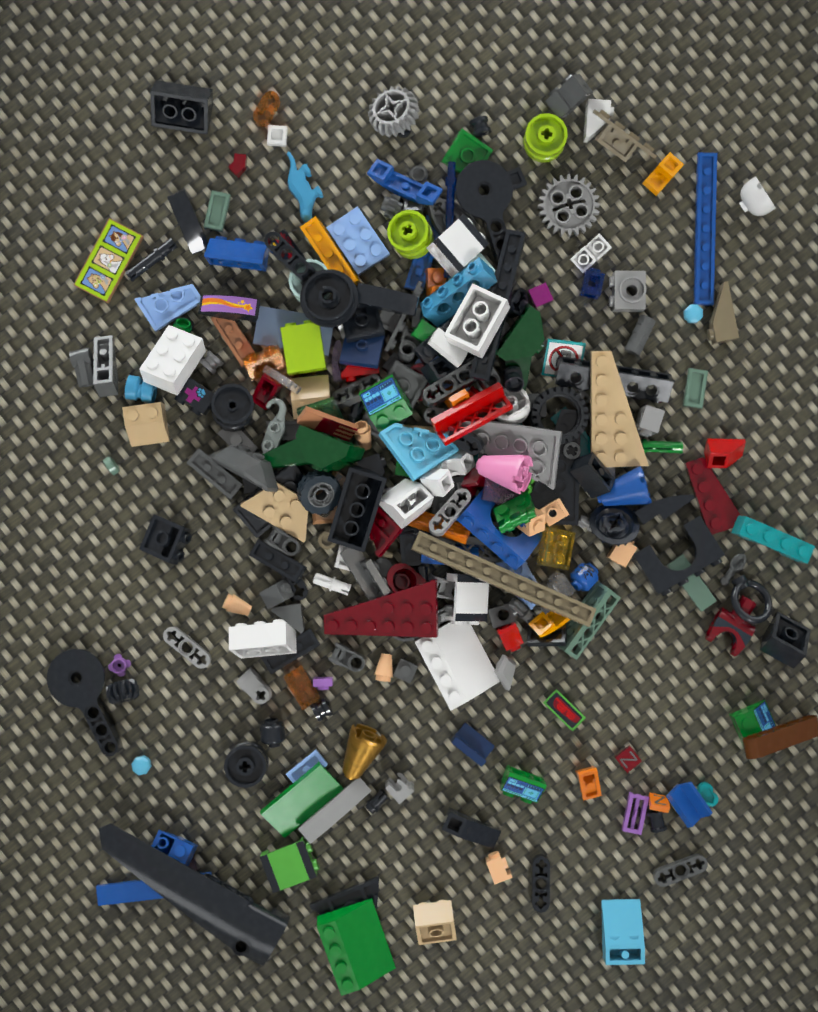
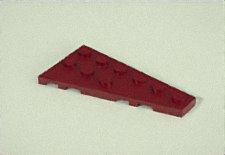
[324,579,438,638]

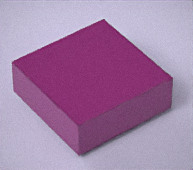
[528,282,554,308]

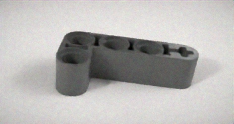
[422,359,500,408]

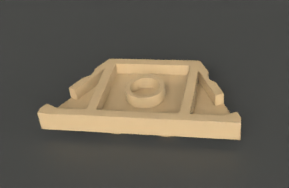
[240,482,308,542]

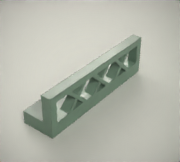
[558,581,621,660]

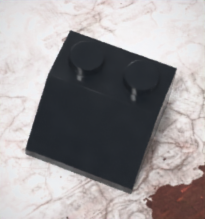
[760,611,811,669]

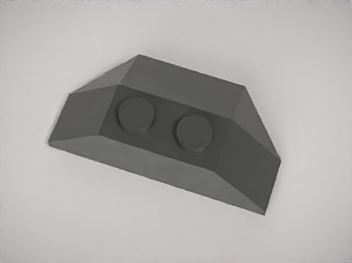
[208,444,278,492]

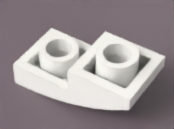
[570,233,612,273]

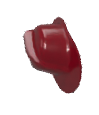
[387,563,427,592]

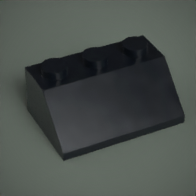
[150,80,213,135]

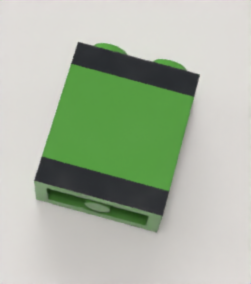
[260,837,320,893]

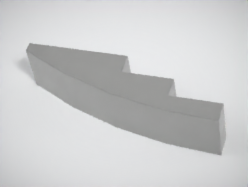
[298,778,371,844]

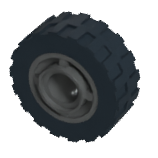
[297,470,342,515]

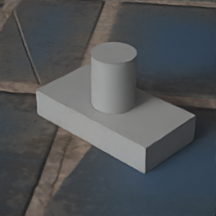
[217,429,258,453]

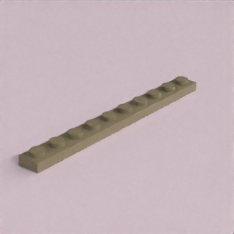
[411,531,596,627]

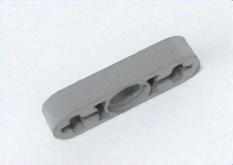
[429,488,471,537]
[163,626,212,669]

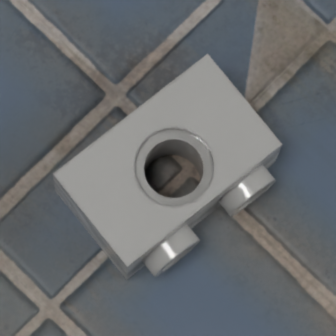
[635,405,665,438]

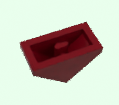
[252,373,283,410]

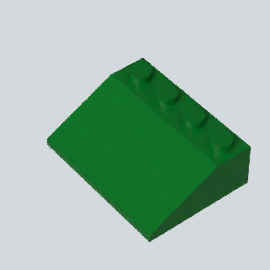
[317,898,396,996]

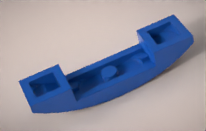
[367,159,443,205]

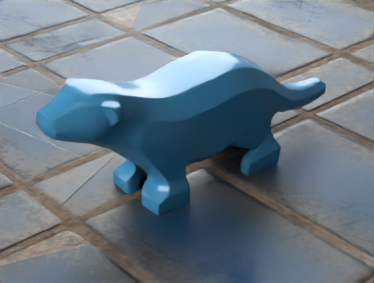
[287,151,323,223]

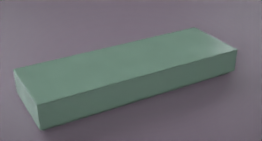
[667,554,717,612]

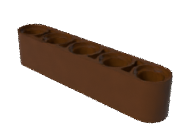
[742,715,818,759]

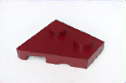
[370,505,404,557]

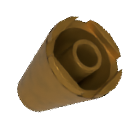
[342,724,387,780]

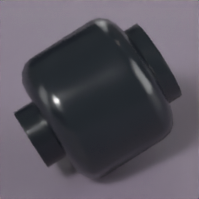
[260,718,286,748]

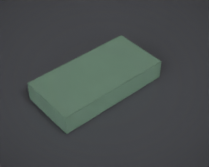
[204,190,231,233]
[682,368,708,409]

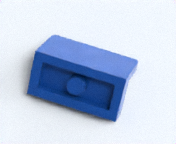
[666,782,713,828]

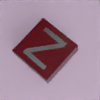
[615,745,642,773]

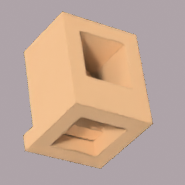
[539,498,569,527]
[485,851,513,885]

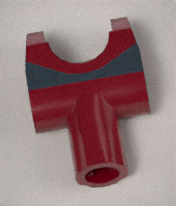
[705,595,756,657]

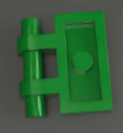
[493,491,537,533]

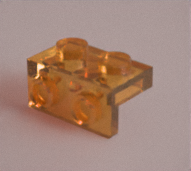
[242,344,286,381]

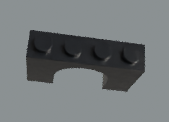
[632,516,725,597]

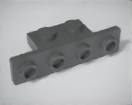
[380,281,424,352]
[340,548,391,601]

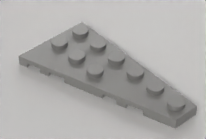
[445,421,562,490]

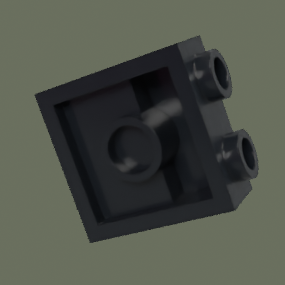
[139,514,192,565]

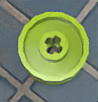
[523,113,568,163]
[387,210,434,259]

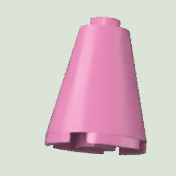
[476,455,533,494]

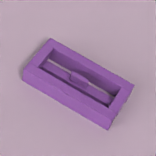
[621,792,649,835]

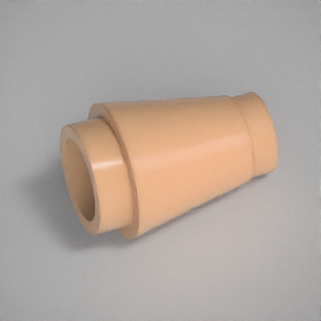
[354,421,372,450]
[222,594,252,616]
[374,653,393,682]

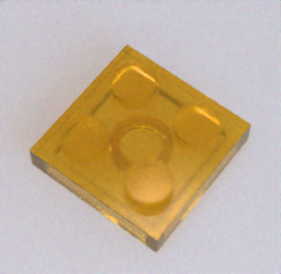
[537,526,576,570]

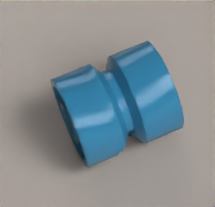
[125,375,157,403]

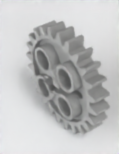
[537,174,600,238]

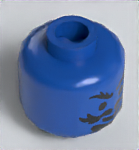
[570,563,599,591]

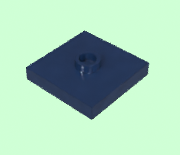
[339,335,385,369]

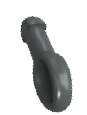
[720,554,746,586]

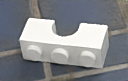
[420,448,476,497]

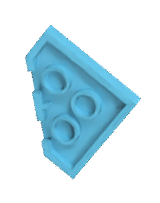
[378,423,459,481]

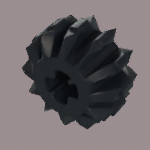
[106,679,140,704]

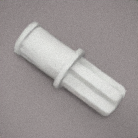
[313,573,352,596]

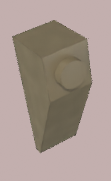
[707,281,739,345]

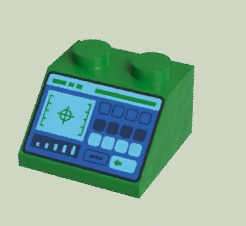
[359,374,413,432]
[729,700,776,748]
[499,765,547,804]

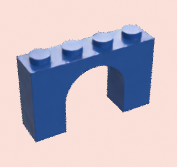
[457,486,544,571]

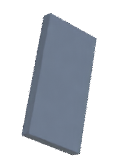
[253,306,334,356]

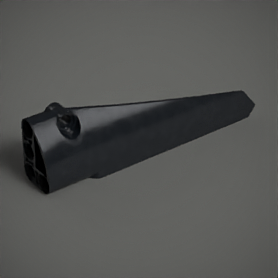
[99,823,290,967]

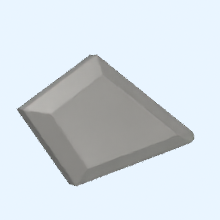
[494,654,516,691]

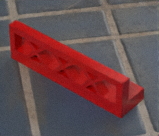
[431,382,513,446]

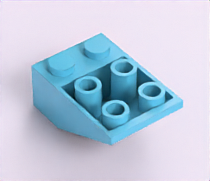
[601,899,645,965]

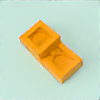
[642,152,684,196]
[528,611,570,637]

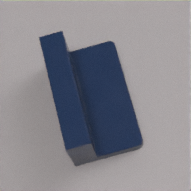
[451,723,494,767]

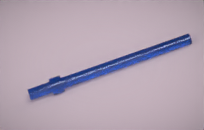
[444,162,457,279]

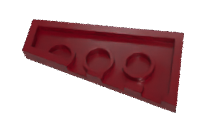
[684,457,741,535]

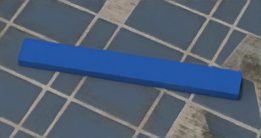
[693,152,717,306]

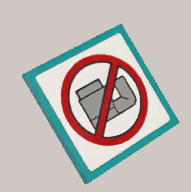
[541,339,586,377]

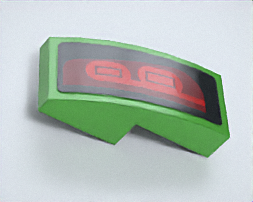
[544,689,586,731]

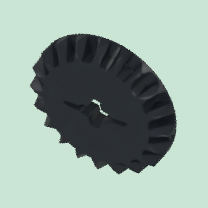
[589,505,640,547]

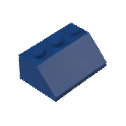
[204,236,269,271]

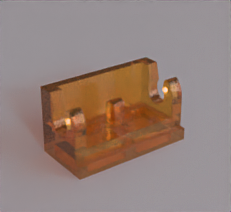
[283,665,320,710]

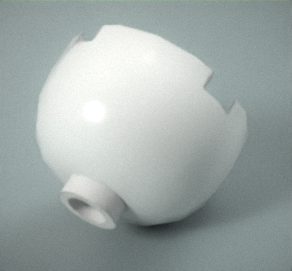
[739,176,776,216]
[494,388,531,425]

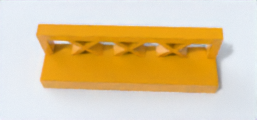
[300,216,361,286]

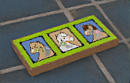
[74,218,144,304]

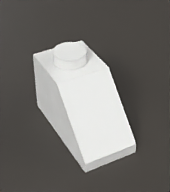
[583,99,614,143]

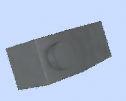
[93,335,118,397]

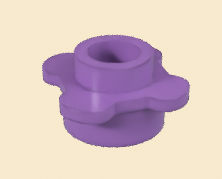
[108,654,131,677]

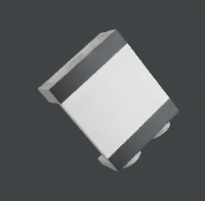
[427,214,489,277]
[444,573,489,625]

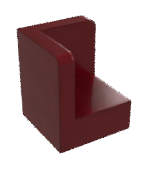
[461,468,493,498]

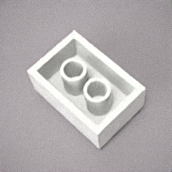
[444,283,510,358]
[139,325,206,395]
[229,619,297,659]

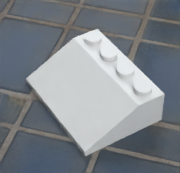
[414,621,500,711]

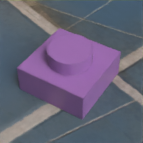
[313,676,333,690]

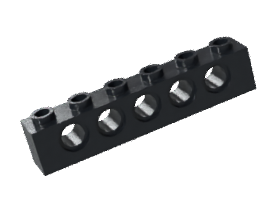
[554,356,674,403]

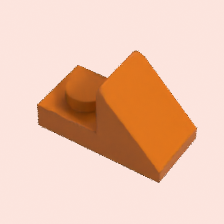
[425,268,446,297]
[575,766,602,801]

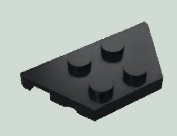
[309,876,379,915]

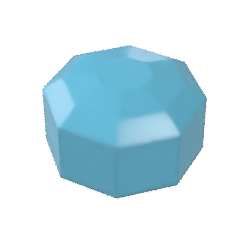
[684,304,703,323]
[131,755,152,775]

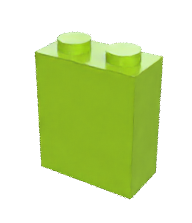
[280,320,327,376]

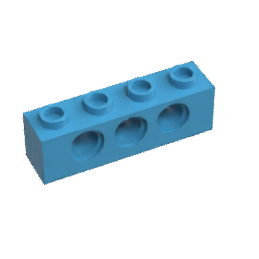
[419,257,497,327]

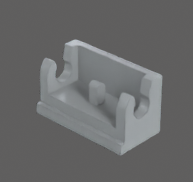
[385,773,414,805]

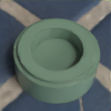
[103,456,120,475]

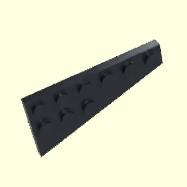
[530,409,580,525]

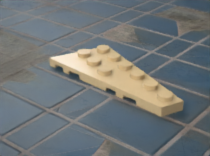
[590,350,649,467]

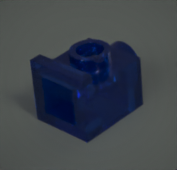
[579,268,605,299]

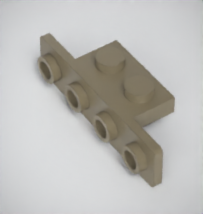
[592,109,657,162]

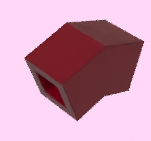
[228,153,248,178]

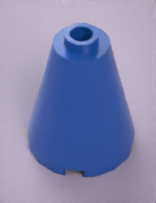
[597,466,652,506]

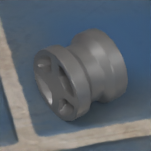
[199,350,224,374]

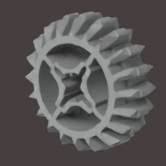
[368,86,420,138]

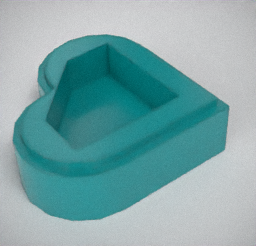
[697,782,719,807]

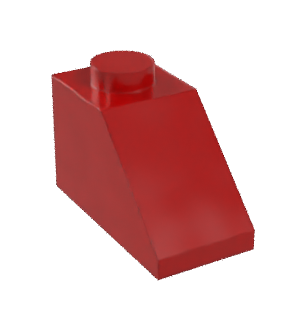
[495,622,524,652]

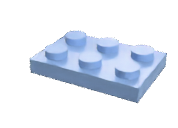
[326,206,390,276]

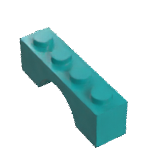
[731,515,815,564]

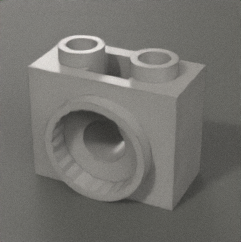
[609,271,646,312]

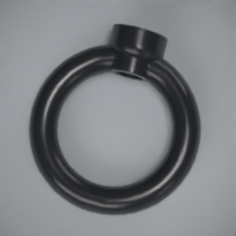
[731,574,773,624]

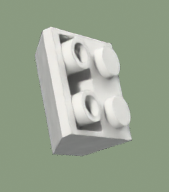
[379,478,434,529]

